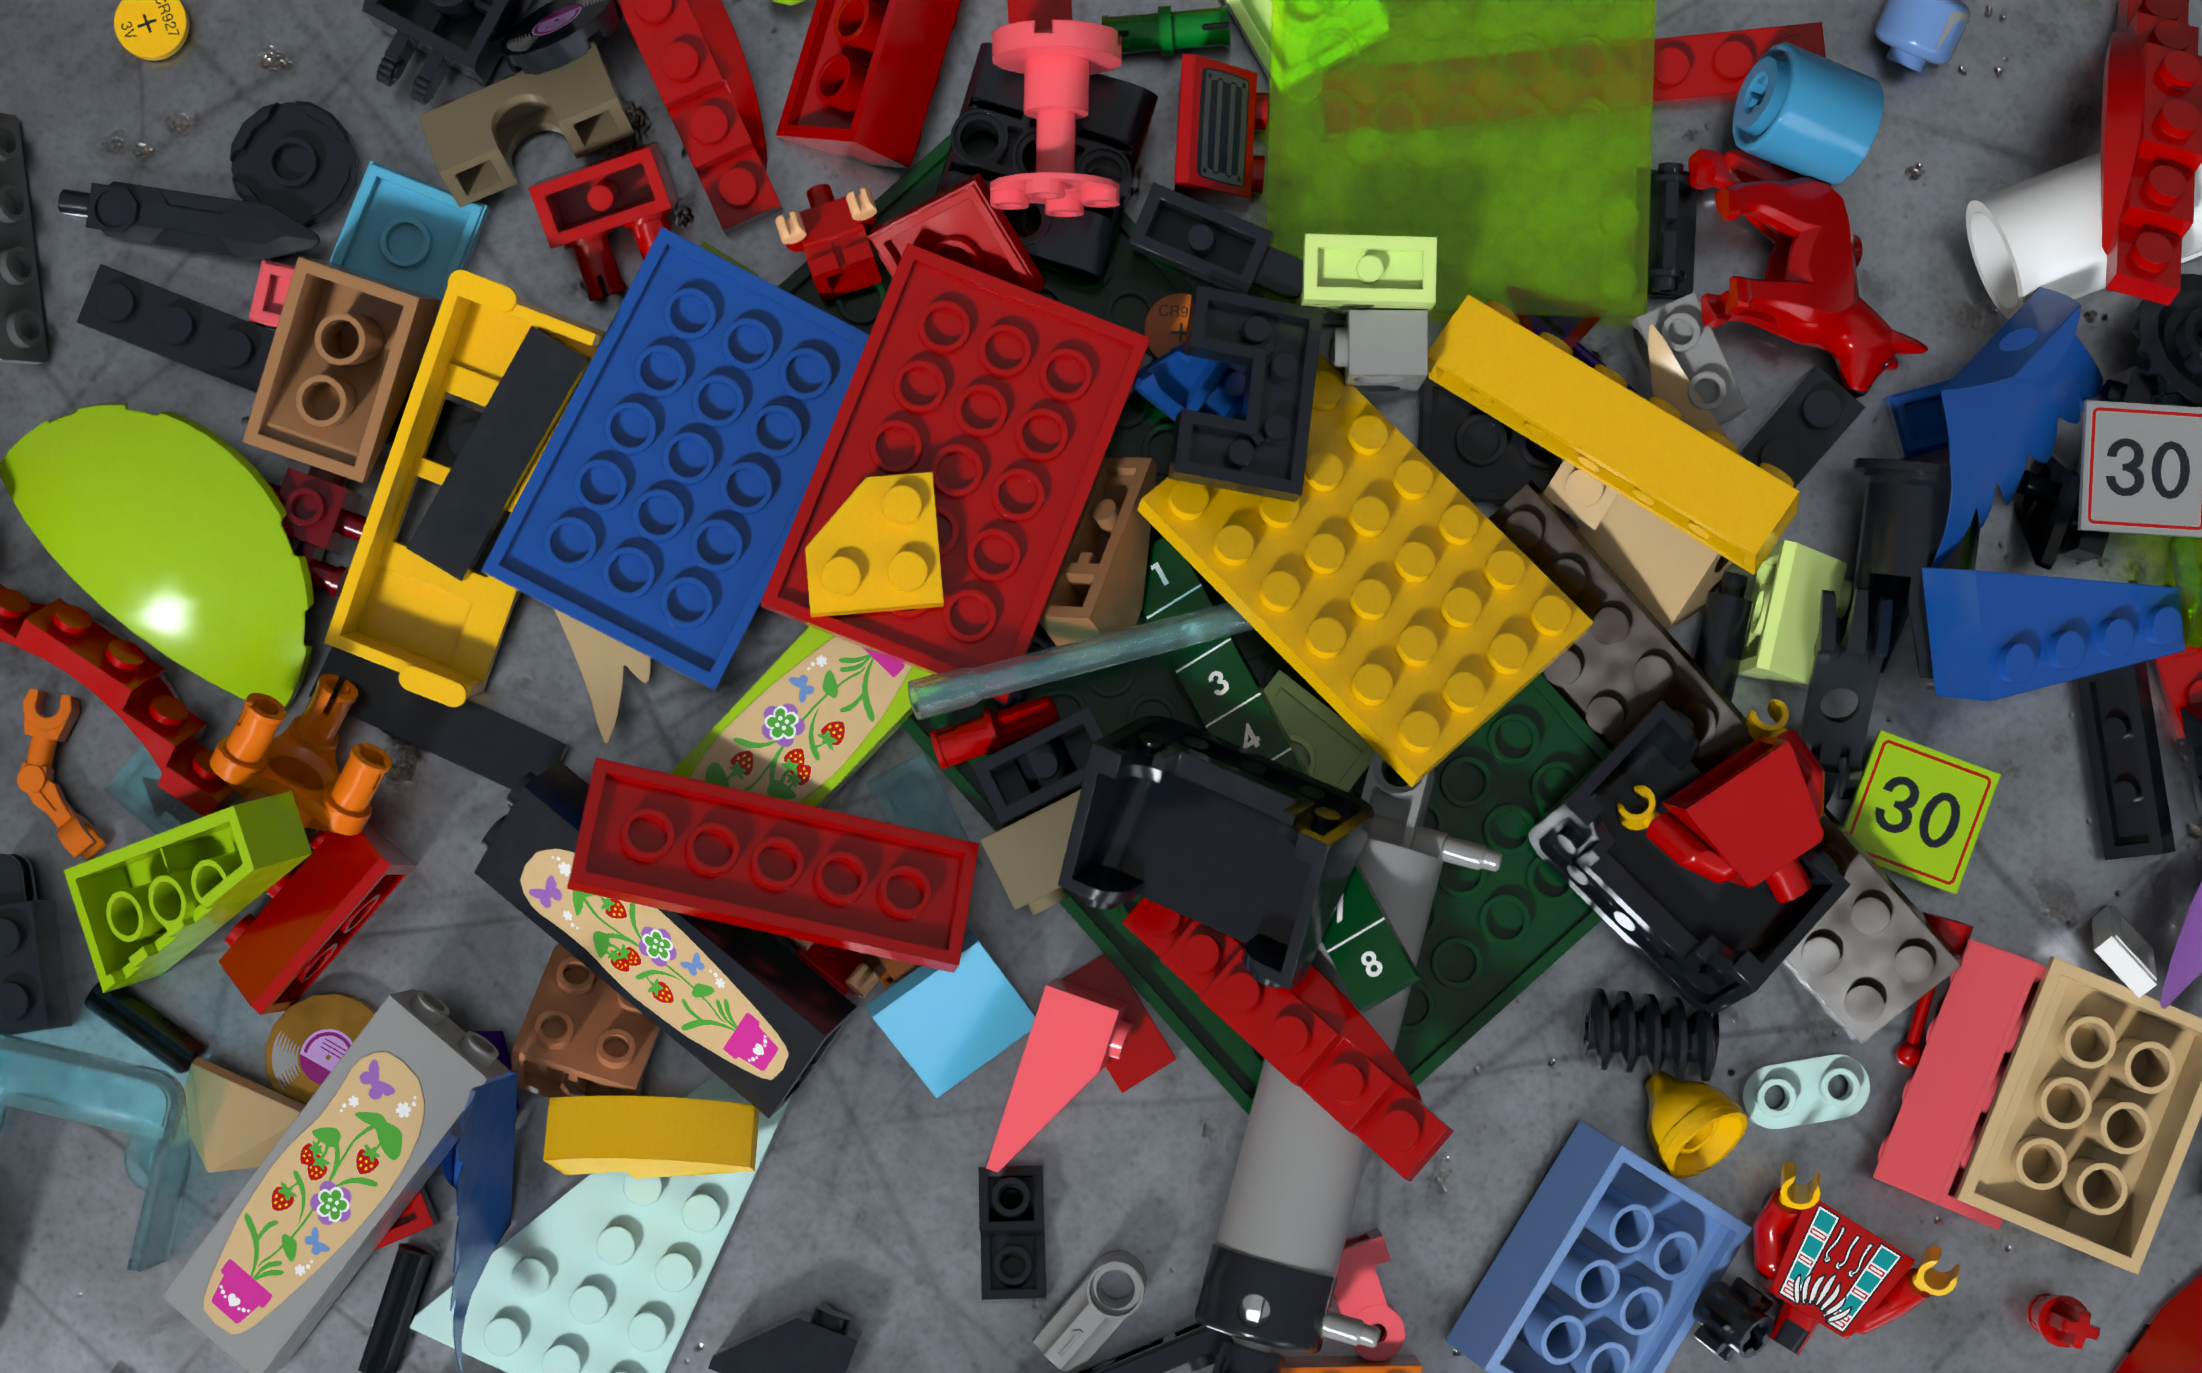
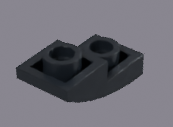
[978,1165,1047,1303]

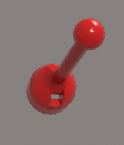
[1896,912,1974,1067]

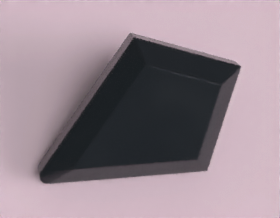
[2013,453,2080,570]

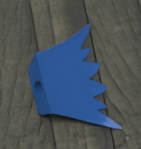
[1931,287,2103,568]
[441,1072,518,1373]

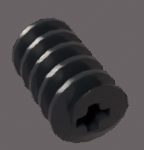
[1580,988,1719,1082]

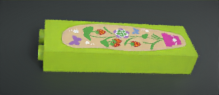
[670,626,945,808]

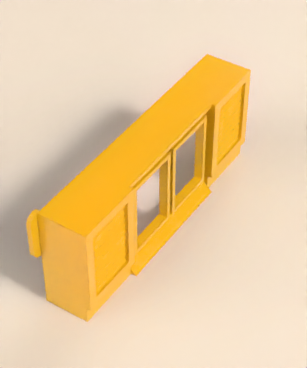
[324,270,606,707]

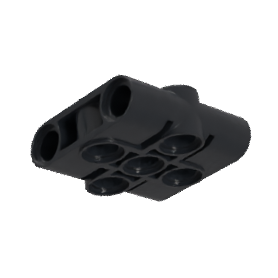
[935,42,1158,281]

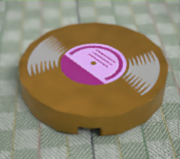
[265,993,377,1105]

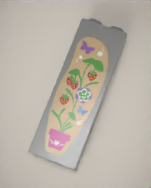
[161,989,510,1373]

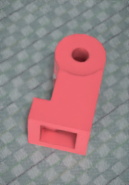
[1334,1228,1406,1362]

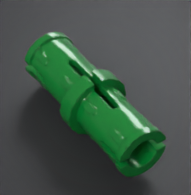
[1102,5,1231,57]

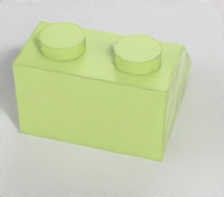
[1737,540,1852,692]

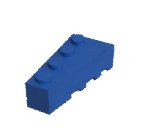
[1921,567,2185,701]

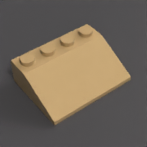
[1954,956,2202,1275]

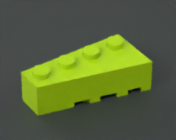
[64,791,312,993]

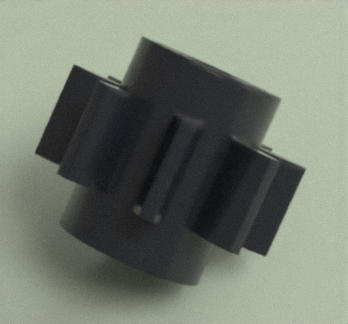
[1693,1277,1774,1362]

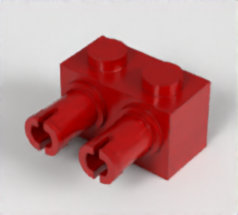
[528,141,679,301]

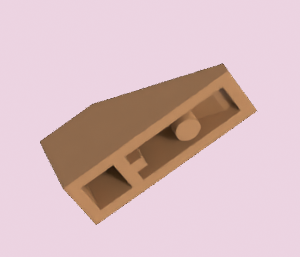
[1039,457,1157,662]

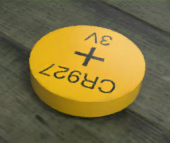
[114,0,190,61]

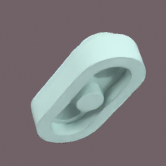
[1738,1053,1870,1129]

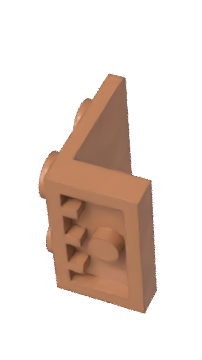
[511,944,661,1098]

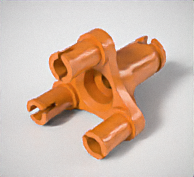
[209,674,392,891]

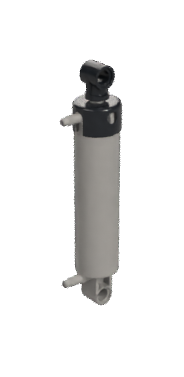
[1194,751,1503,1373]

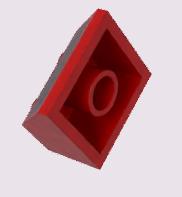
[1174,54,1268,211]

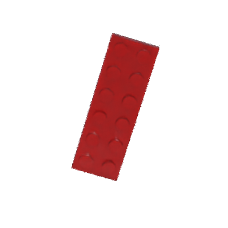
[567,757,979,973]

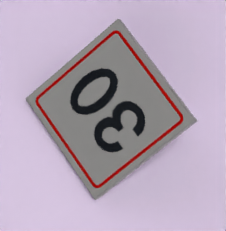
[2078,400,2202,538]

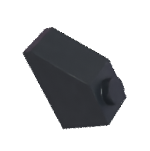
[708,1306,862,1373]

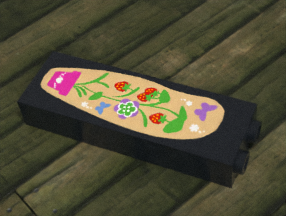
[474,760,857,1118]

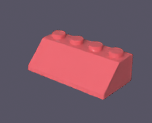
[1873,939,2046,1230]

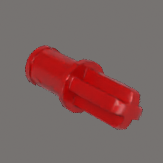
[930,696,1060,770]
[2026,1293,2100,1349]

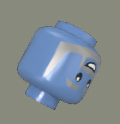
[1875,0,1971,73]

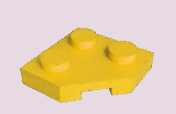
[805,472,944,617]

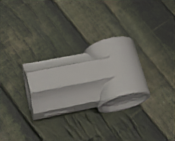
[1032,1251,1147,1373]

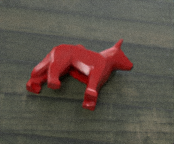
[1688,148,1928,398]

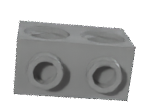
[1625,292,1748,425]
[1329,310,1428,393]

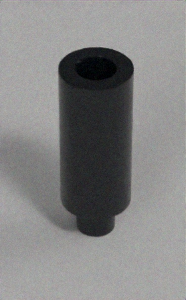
[1693,572,1754,702]

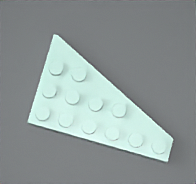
[409,1073,792,1373]

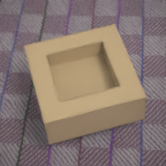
[1543,460,1619,530]

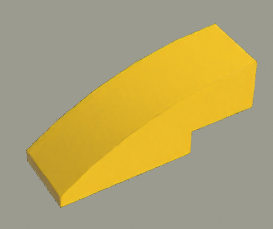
[543,1096,759,1179]

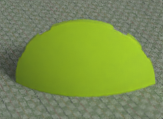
[0,402,314,711]

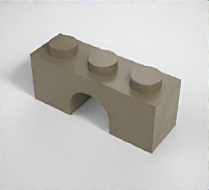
[418,41,635,208]

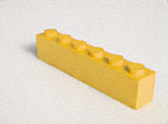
[1428,294,1800,575]

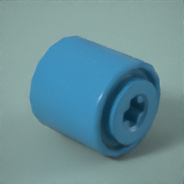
[1732,42,1884,186]

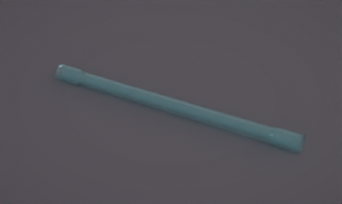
[908,602,1254,720]

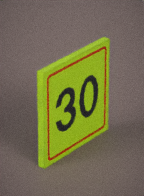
[1843,730,2001,895]

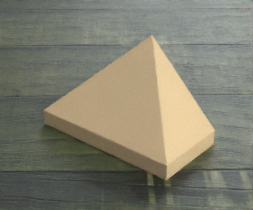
[178,1057,306,1173]

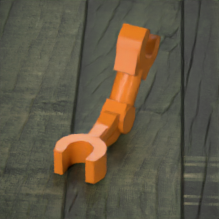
[17,688,108,861]

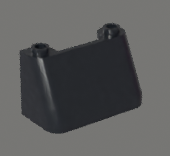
[1529,700,1851,1014]
[1058,716,1374,990]

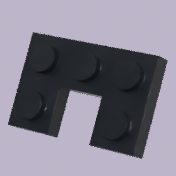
[1168,285,1324,502]

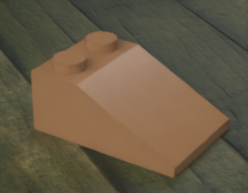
[242,257,441,483]

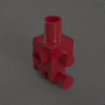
[266,466,367,598]

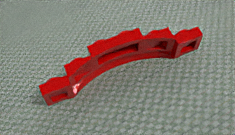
[617,0,783,235]
[2101,0,2202,306]
[0,584,241,817]
[1122,897,1454,1182]

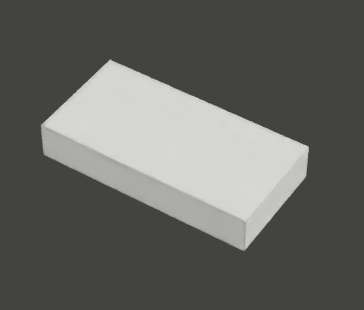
[2092,904,2157,999]

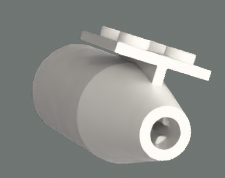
[1966,152,2202,319]

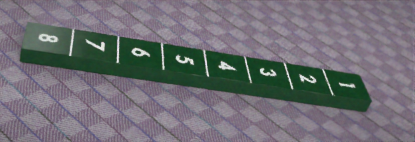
[1142,537,1422,1012]

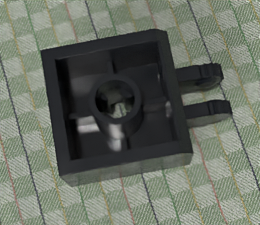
[362,0,532,105]

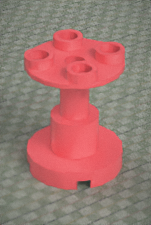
[990,20,1122,217]

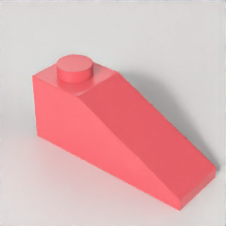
[986,978,1133,1173]

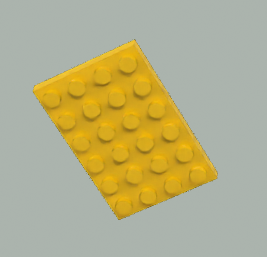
[1137,354,1594,787]

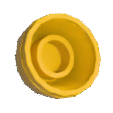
[1645,1072,1748,1179]

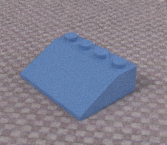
[1445,1120,1752,1373]

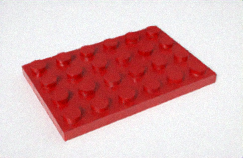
[760,243,1151,703]

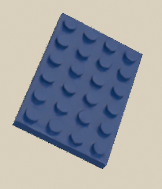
[481,227,869,691]

